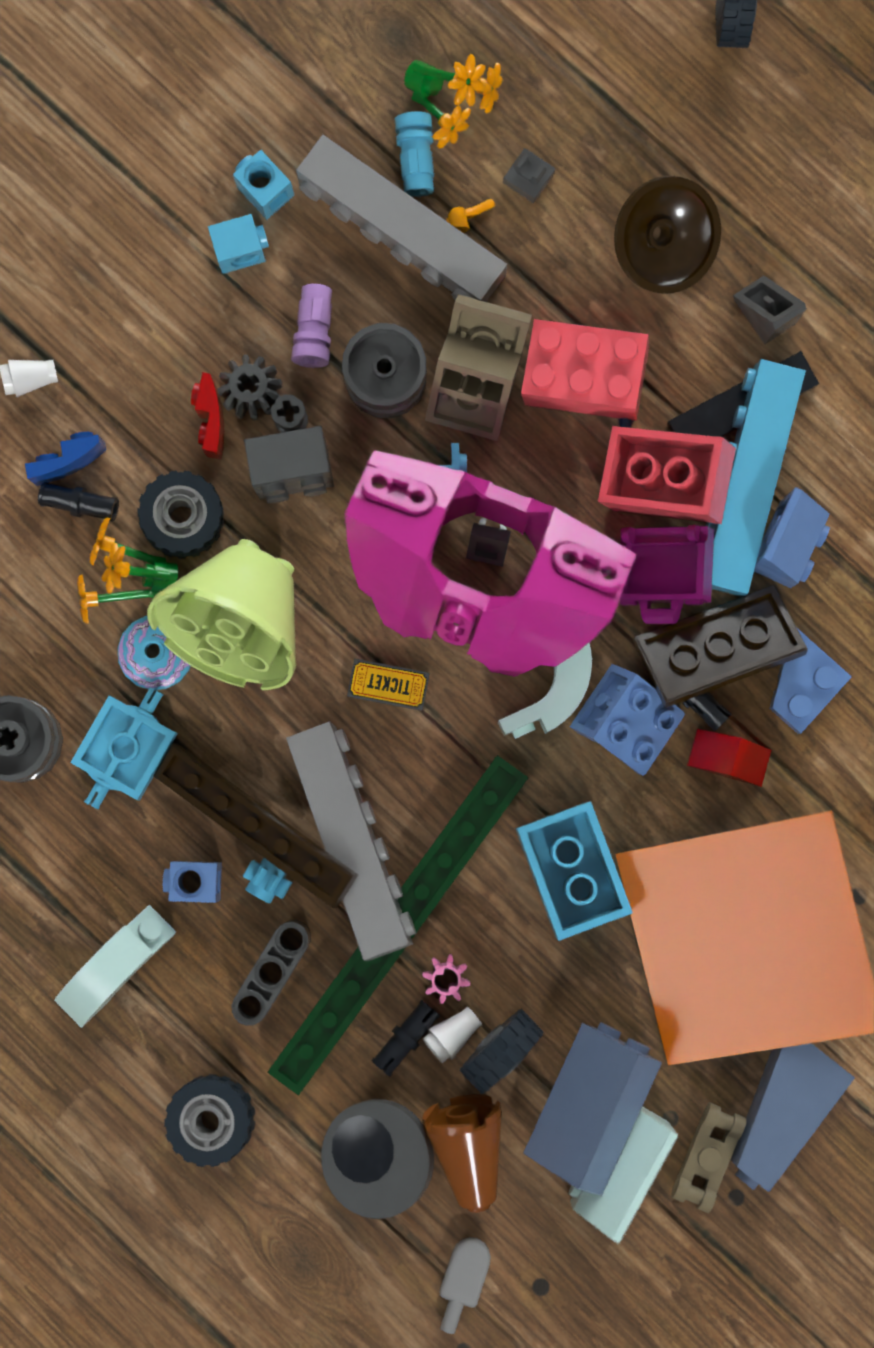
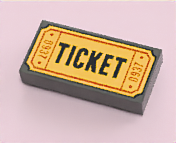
[347,659,430,711]

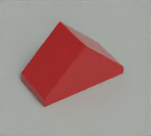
[687,729,772,787]

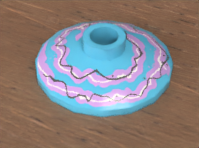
[117,616,191,690]

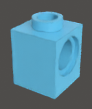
[233,150,294,220]
[208,214,269,274]

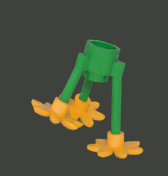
[404,54,503,149]
[77,518,178,624]

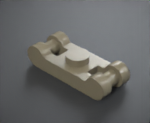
[671,1102,747,1214]

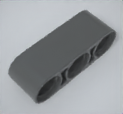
[232,920,311,1026]

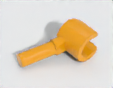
[446,198,495,233]

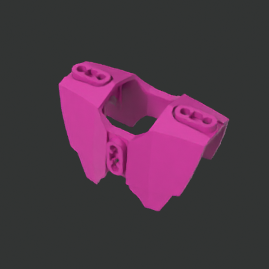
[345,450,636,677]

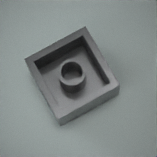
[244,426,334,503]

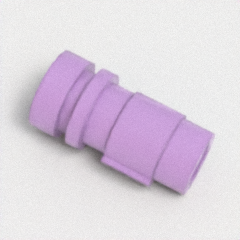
[291,284,332,368]

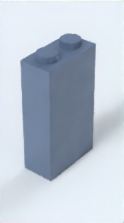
[523,1022,662,1196]

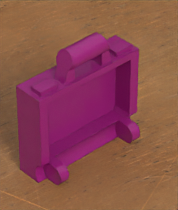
[619,525,714,624]

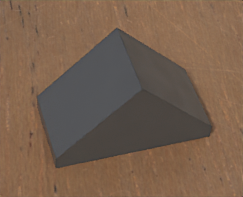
[733,276,807,344]

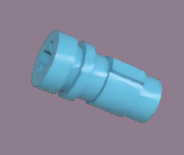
[395,111,434,197]

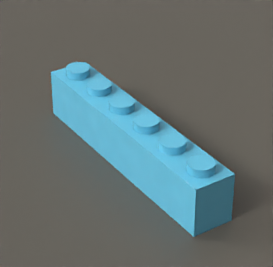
[706,359,806,597]

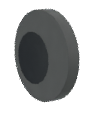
[321,1099,434,1219]

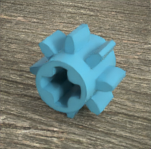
[242,857,293,904]

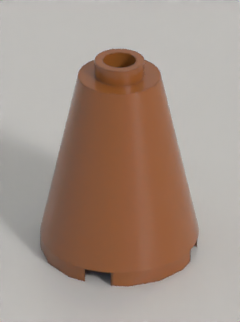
[422,1094,502,1213]

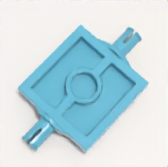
[70,687,178,809]

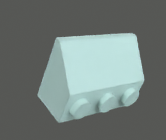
[568,1106,678,1243]

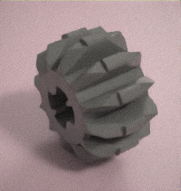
[217,354,283,421]

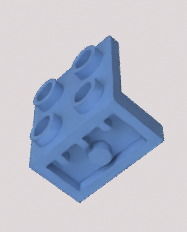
[570,664,685,776]

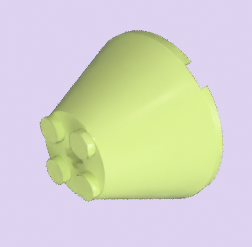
[147,539,296,690]

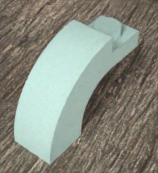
[498,643,592,739]
[54,905,176,1028]

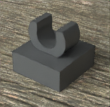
[503,148,556,204]
[466,518,511,567]

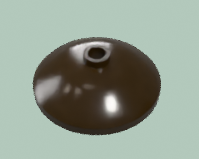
[614,176,721,294]

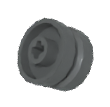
[342,323,427,418]
[0,695,63,783]

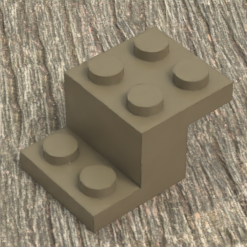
[425,294,532,441]

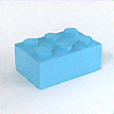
[515,801,633,941]

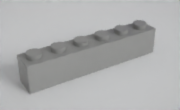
[296,135,507,302]
[286,721,416,961]

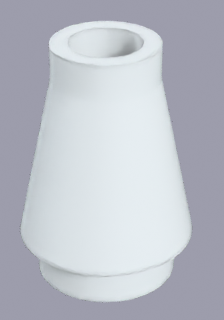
[0,360,58,397]
[423,1007,482,1063]

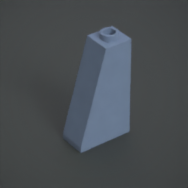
[730,1043,855,1192]

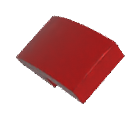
[191,372,225,460]

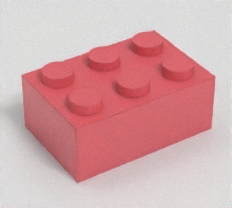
[521,319,649,421]
[598,426,736,524]

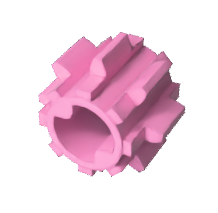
[422,954,470,1004]

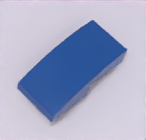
[25,432,106,486]

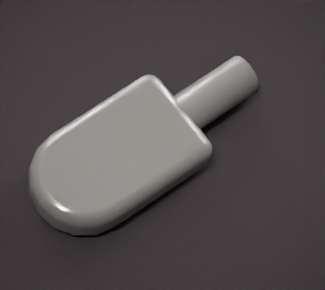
[439,1237,491,1334]

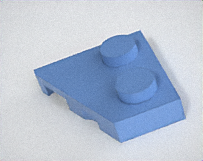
[769,628,852,734]

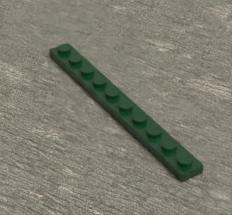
[267,755,529,1096]

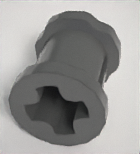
[271,395,308,433]

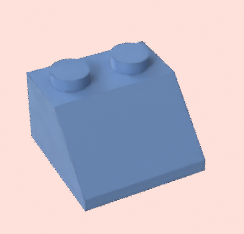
[754,487,830,588]

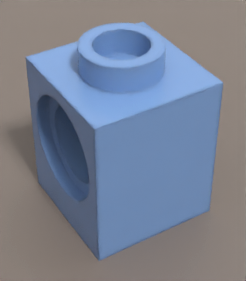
[163,861,222,903]

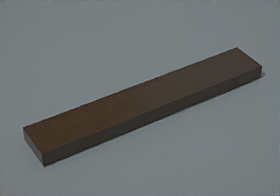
[153,744,358,908]

